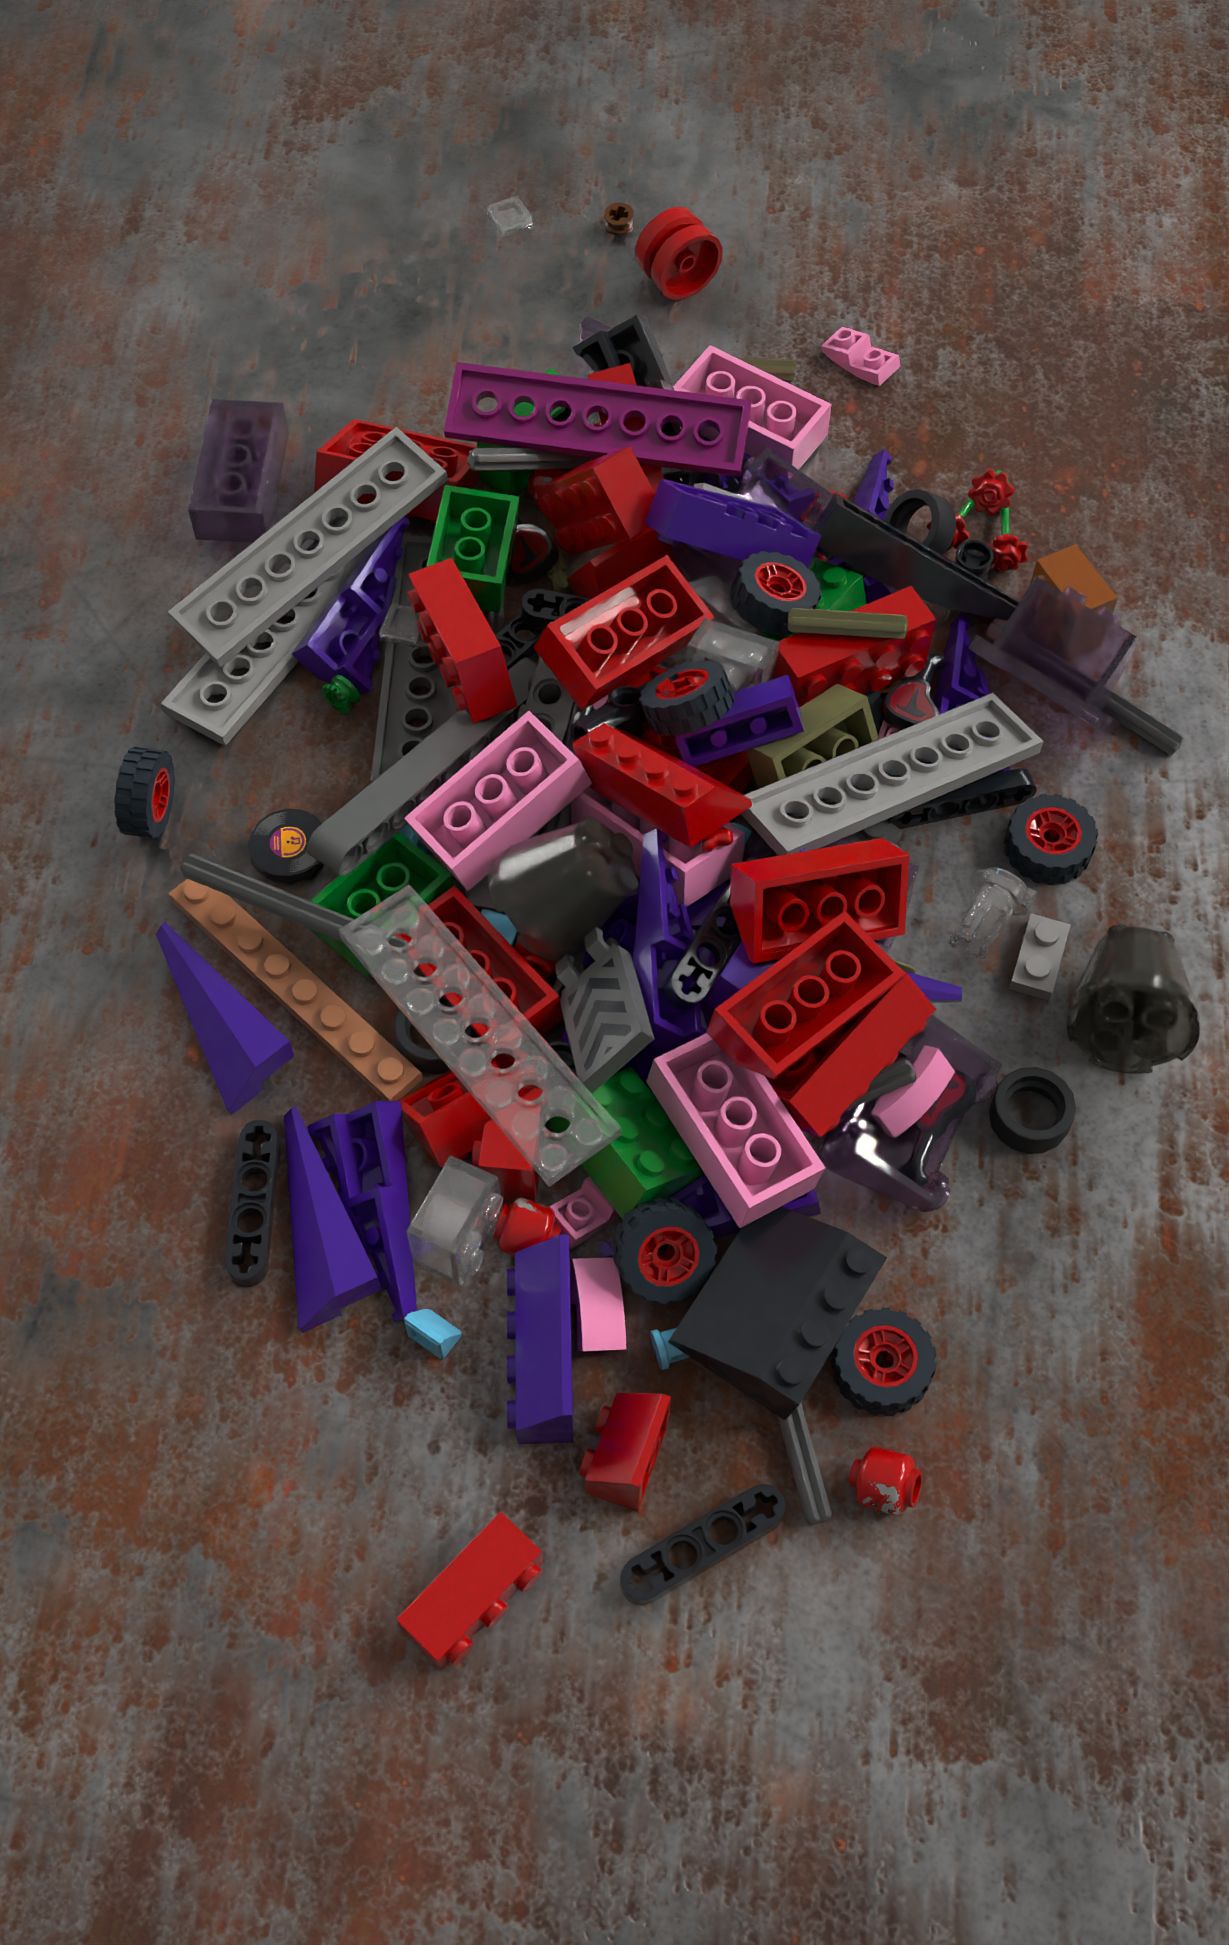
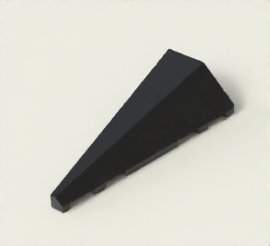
[573,314,708,484]

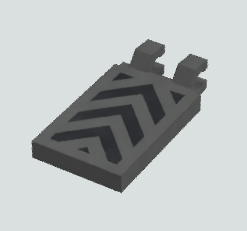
[555,927,654,1093]

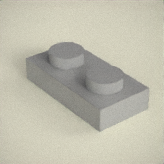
[1009,913,1071,1001]

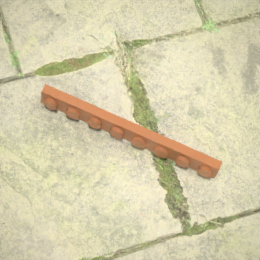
[168,879,423,1101]

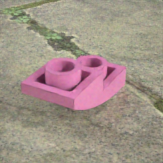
[821,327,900,386]
[871,1045,955,1138]
[549,1176,619,1249]
[570,1257,626,1351]

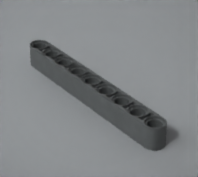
[306,657,538,876]

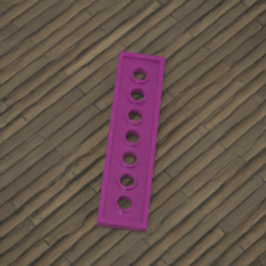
[444,362,751,477]

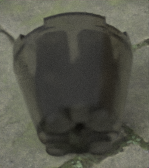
[488,817,638,962]
[1067,924,1200,1074]

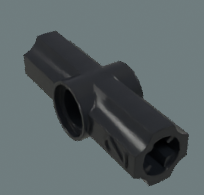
[570,678,655,741]

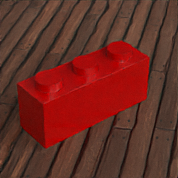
[396,1511,543,1670]

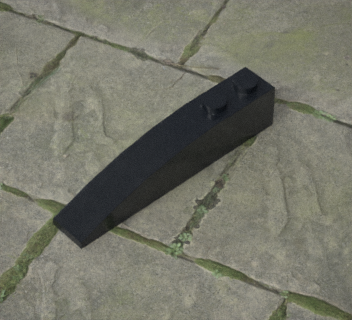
[812,493,1029,622]

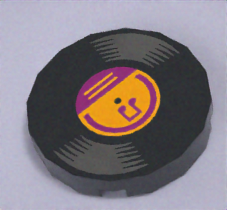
[248,809,324,883]

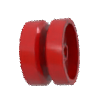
[635,207,723,300]

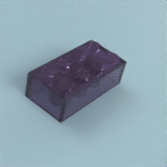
[188,399,289,543]

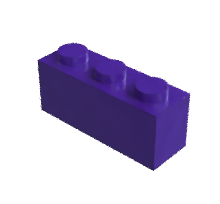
[674,675,804,767]

